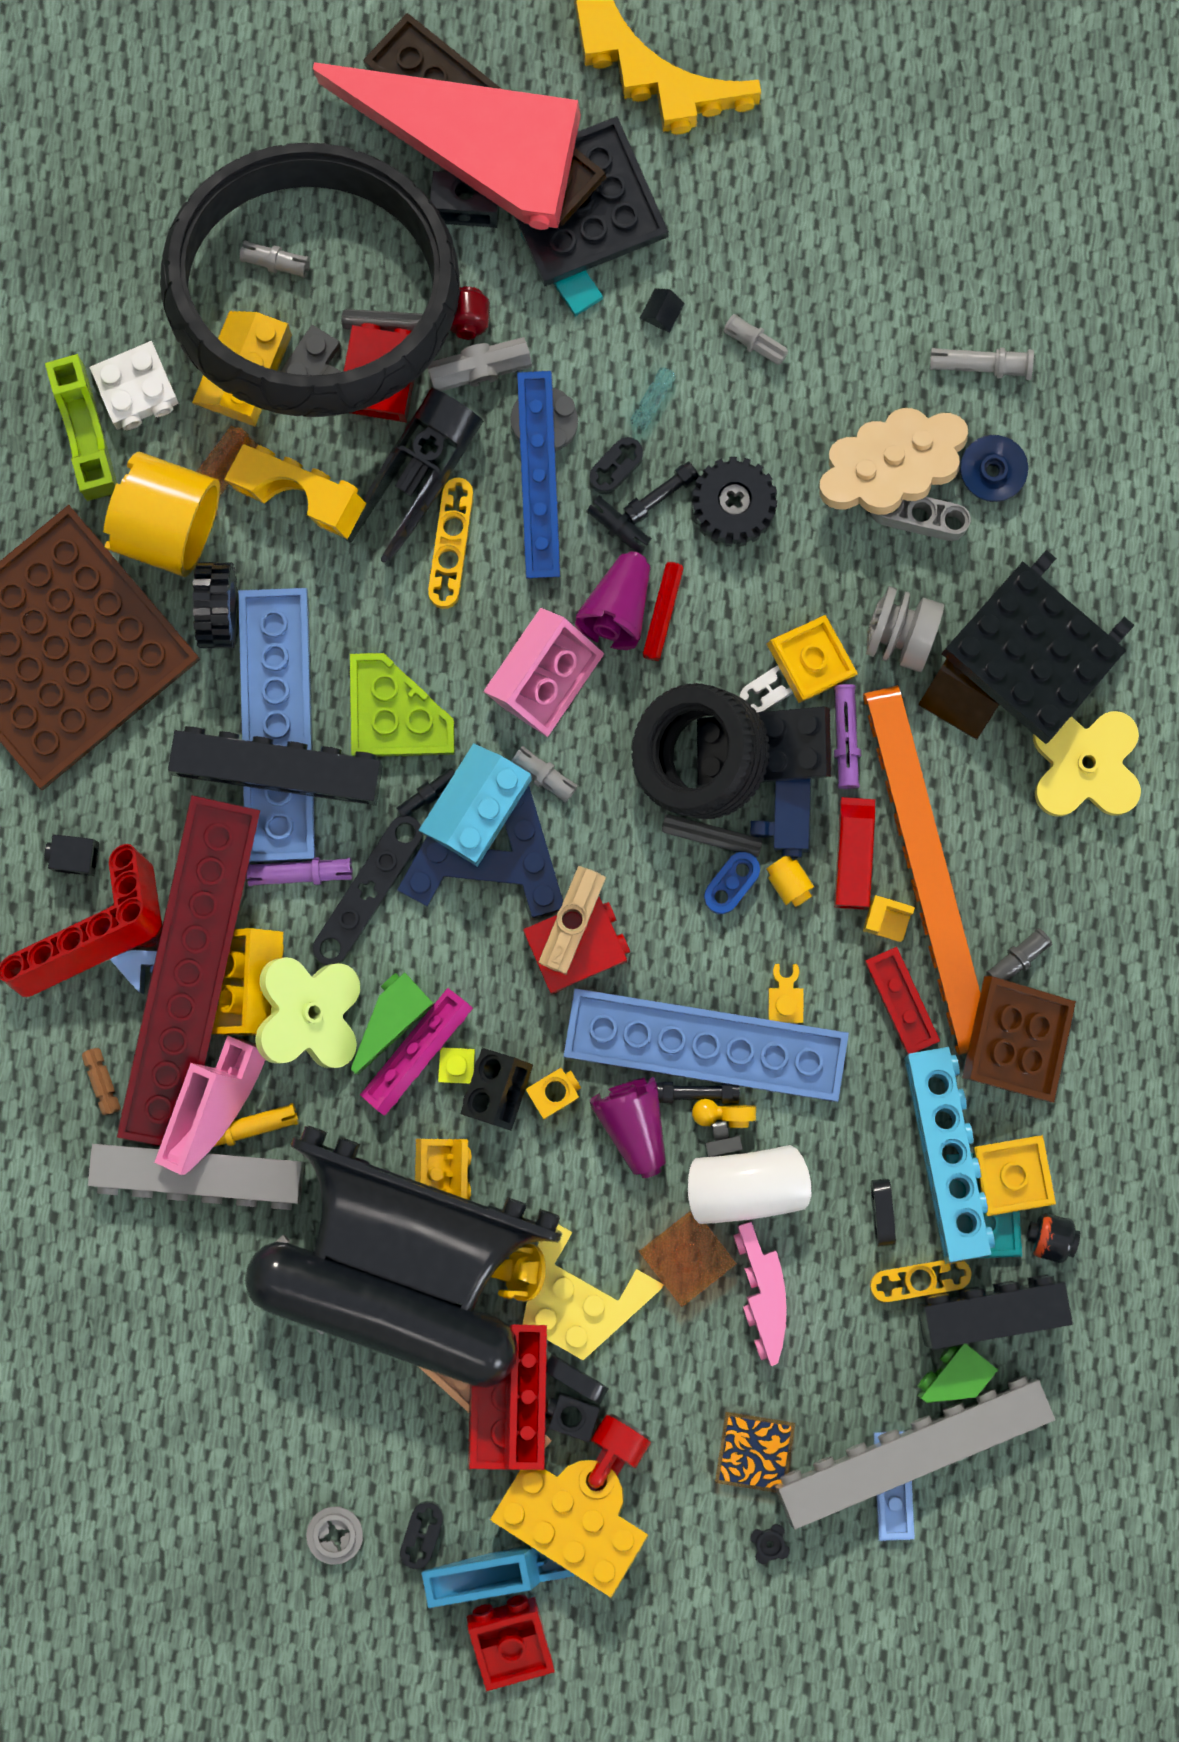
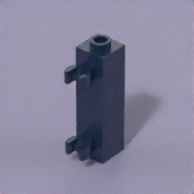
[750,779,812,859]

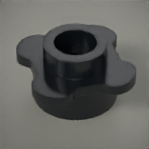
[750,1524,790,1564]

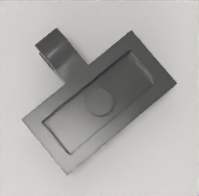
[280,325,341,375]

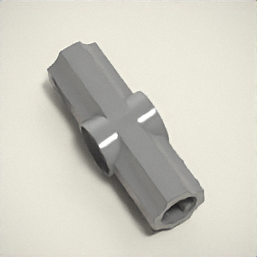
[427,337,532,391]

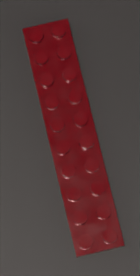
[117,795,260,1146]

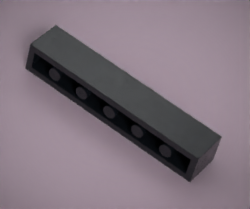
[168,726,383,806]

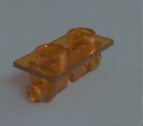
[196,425,259,496]

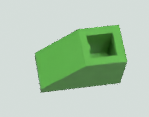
[917,1344,998,1403]

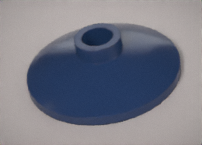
[960,435,1028,502]

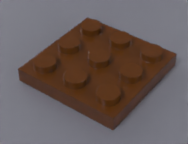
[962,976,1076,1103]

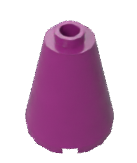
[575,552,651,650]
[590,1077,666,1178]

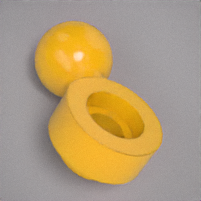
[692,1099,756,1128]

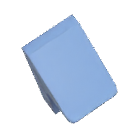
[110,950,157,994]

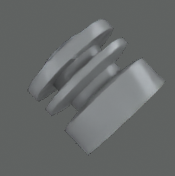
[866,586,944,673]

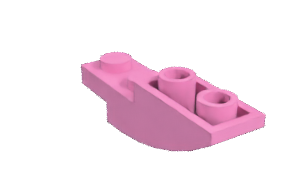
[733,1221,787,1366]

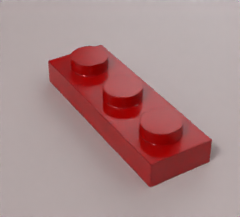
[864,947,940,1055]

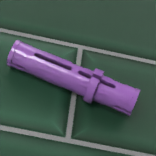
[834,684,861,789]
[247,857,353,886]

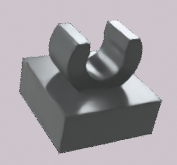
[704,1121,743,1157]

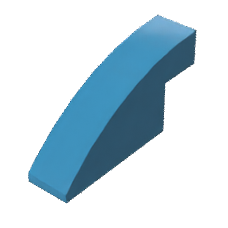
[422,1545,575,1608]

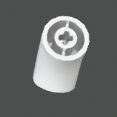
[688,1145,811,1224]

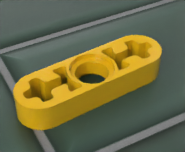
[870,1260,971,1302]

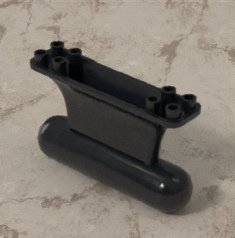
[245,1125,562,1388]

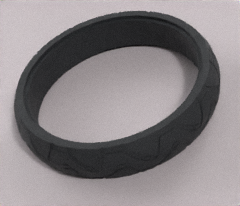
[160,143,460,417]

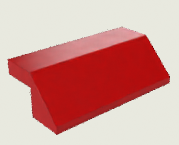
[468,1324,547,1470]

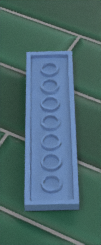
[238,588,315,863]
[563,989,849,1102]

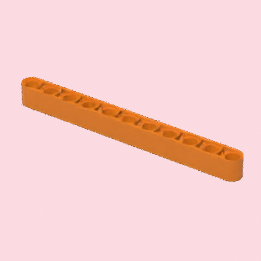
[863,685,980,1055]

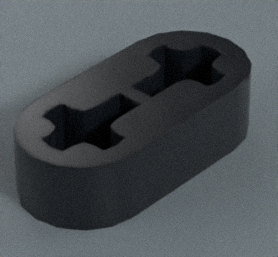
[590,437,643,494]
[871,1179,896,1247]
[546,1354,609,1404]
[400,1501,444,1569]

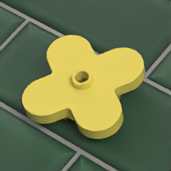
[1033,711,1141,817]

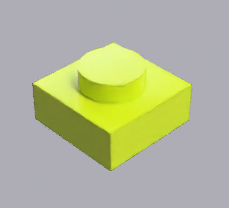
[438,1047,475,1084]

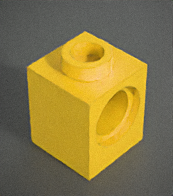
[526,1068,581,1119]

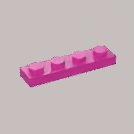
[360,988,473,1116]

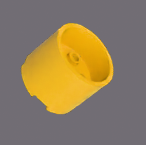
[103,452,220,577]

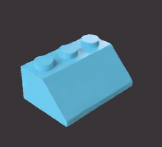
[419,743,532,867]

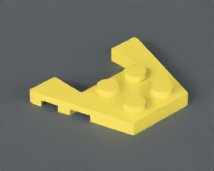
[522,1224,664,1360]

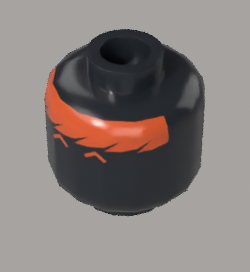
[1026,1213,1080,1263]

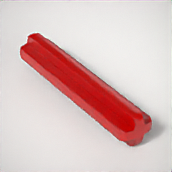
[643,562,683,661]

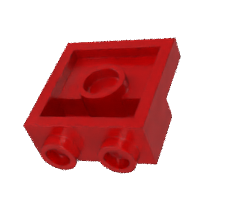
[467,1595,555,1691]

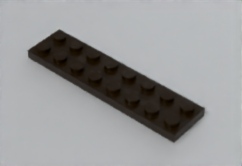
[363,13,606,227]

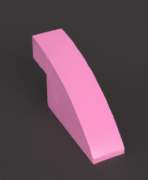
[154,1036,265,1175]

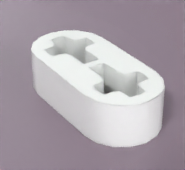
[739,666,793,712]

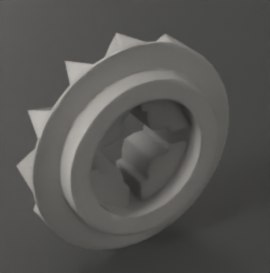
[306,1506,363,1565]

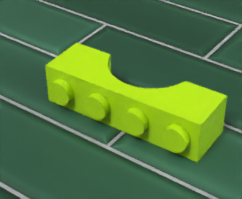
[45,354,117,501]

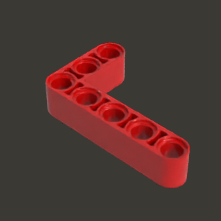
[0,844,161,997]

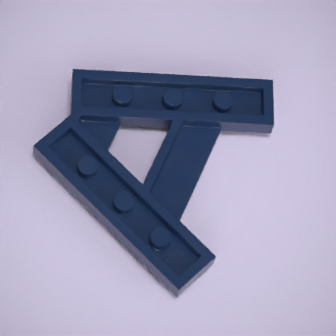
[397,786,563,918]

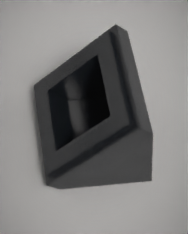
[640,288,685,333]

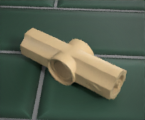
[538,866,606,975]

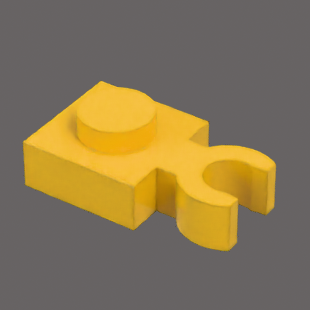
[768,964,804,1024]

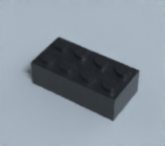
[917,1274,1073,1350]

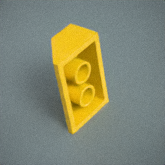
[192,311,292,427]
[212,928,284,1036]

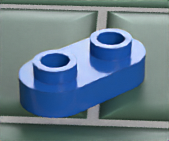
[704,852,760,914]

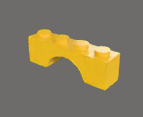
[224,444,366,539]

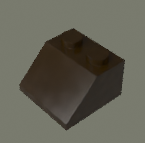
[918,659,999,740]

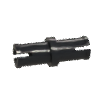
[586,495,652,553]

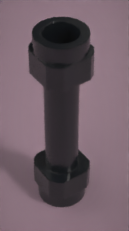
[623,461,699,525]
[656,1082,740,1104]

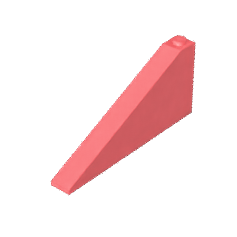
[313,62,581,230]

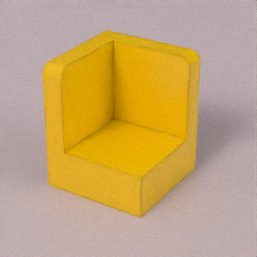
[863,895,915,942]

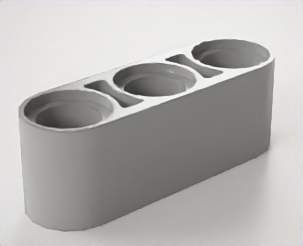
[871,497,971,541]

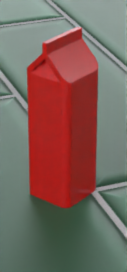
[834,797,876,910]

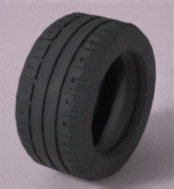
[631,683,770,819]

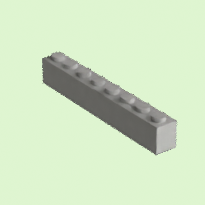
[775,1375,1055,1529]

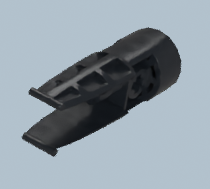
[344,388,484,567]

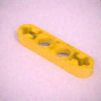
[428,477,473,609]

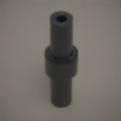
[396,768,455,817]

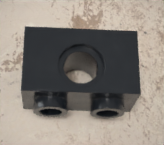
[430,170,499,228]

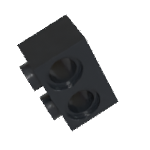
[460,1048,533,1131]

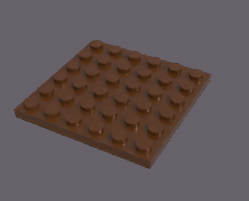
[0,505,201,791]

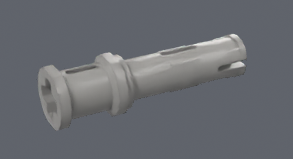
[930,347,1034,380]

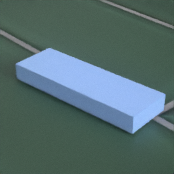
[873,1431,915,1541]

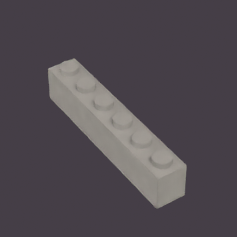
[88,1144,305,1210]

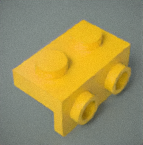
[415,1139,471,1200]

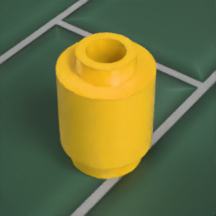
[766,856,814,907]

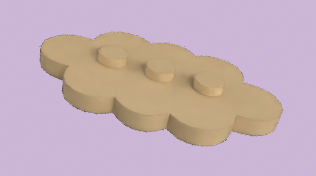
[819,408,968,515]

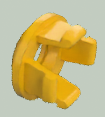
[491,1244,546,1301]

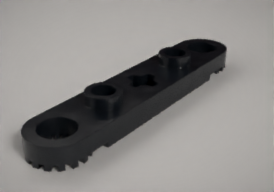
[313,816,423,965]

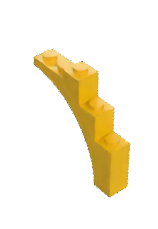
[574,0,761,135]

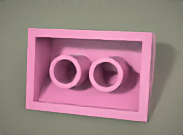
[483,608,605,737]

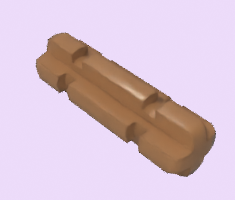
[82,1048,120,1115]

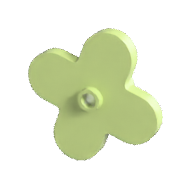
[255,958,360,1068]

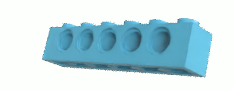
[904,1047,995,1264]

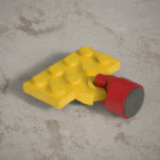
[490,1413,651,1598]

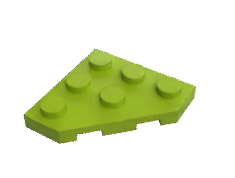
[350,653,455,757]

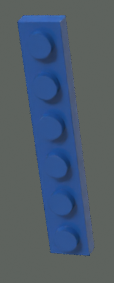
[517,371,561,579]

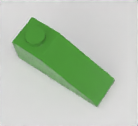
[351,973,434,1075]

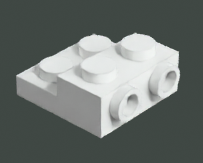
[90,341,179,430]

